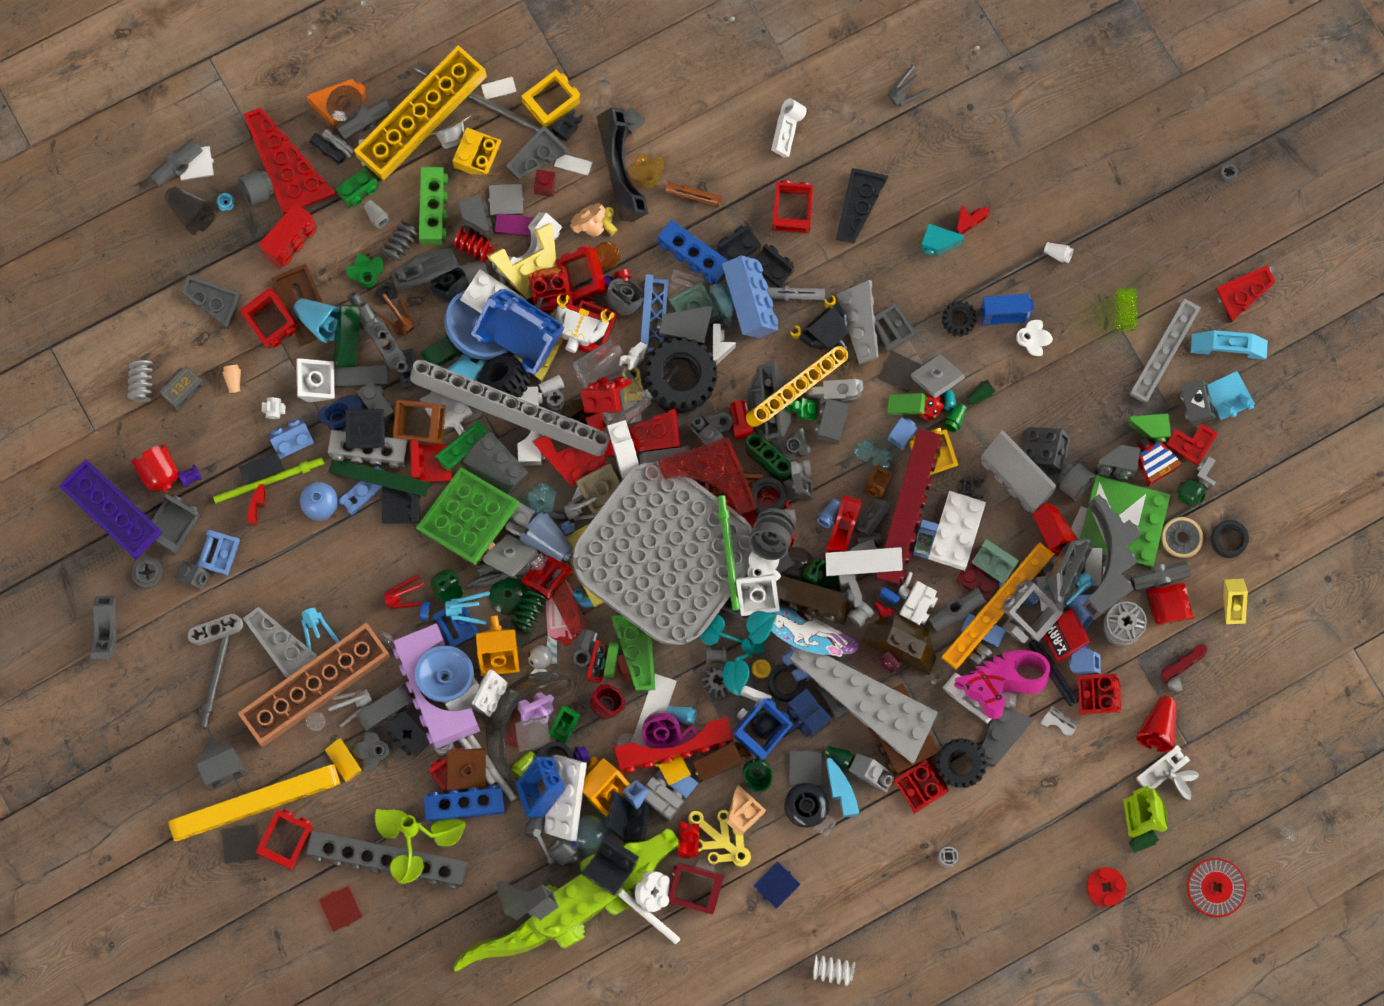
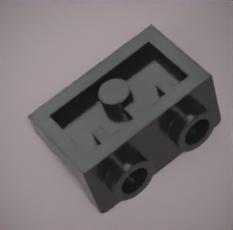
[717,224,761,261]
[755,244,794,288]

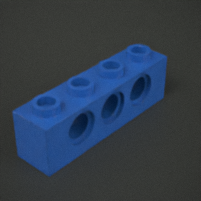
[658,220,728,286]
[424,785,505,822]

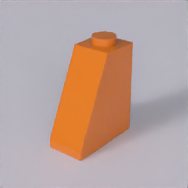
[307,79,367,128]

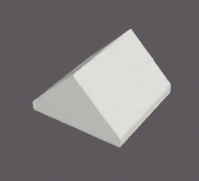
[296,359,335,402]
[736,574,780,616]

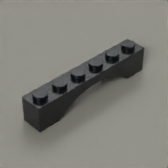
[596,107,649,222]

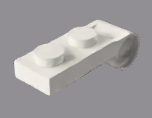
[771,98,806,157]
[942,673,991,724]

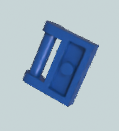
[431,602,479,648]

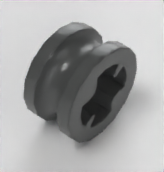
[1220,163,1238,182]

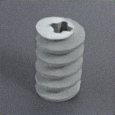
[127,360,153,402]

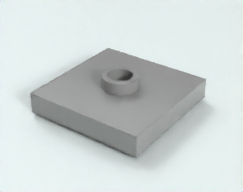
[911,354,965,398]
[483,534,538,577]

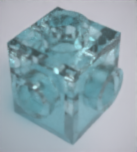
[527,483,557,513]

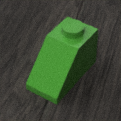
[1128,414,1171,444]

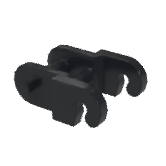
[959,478,984,499]

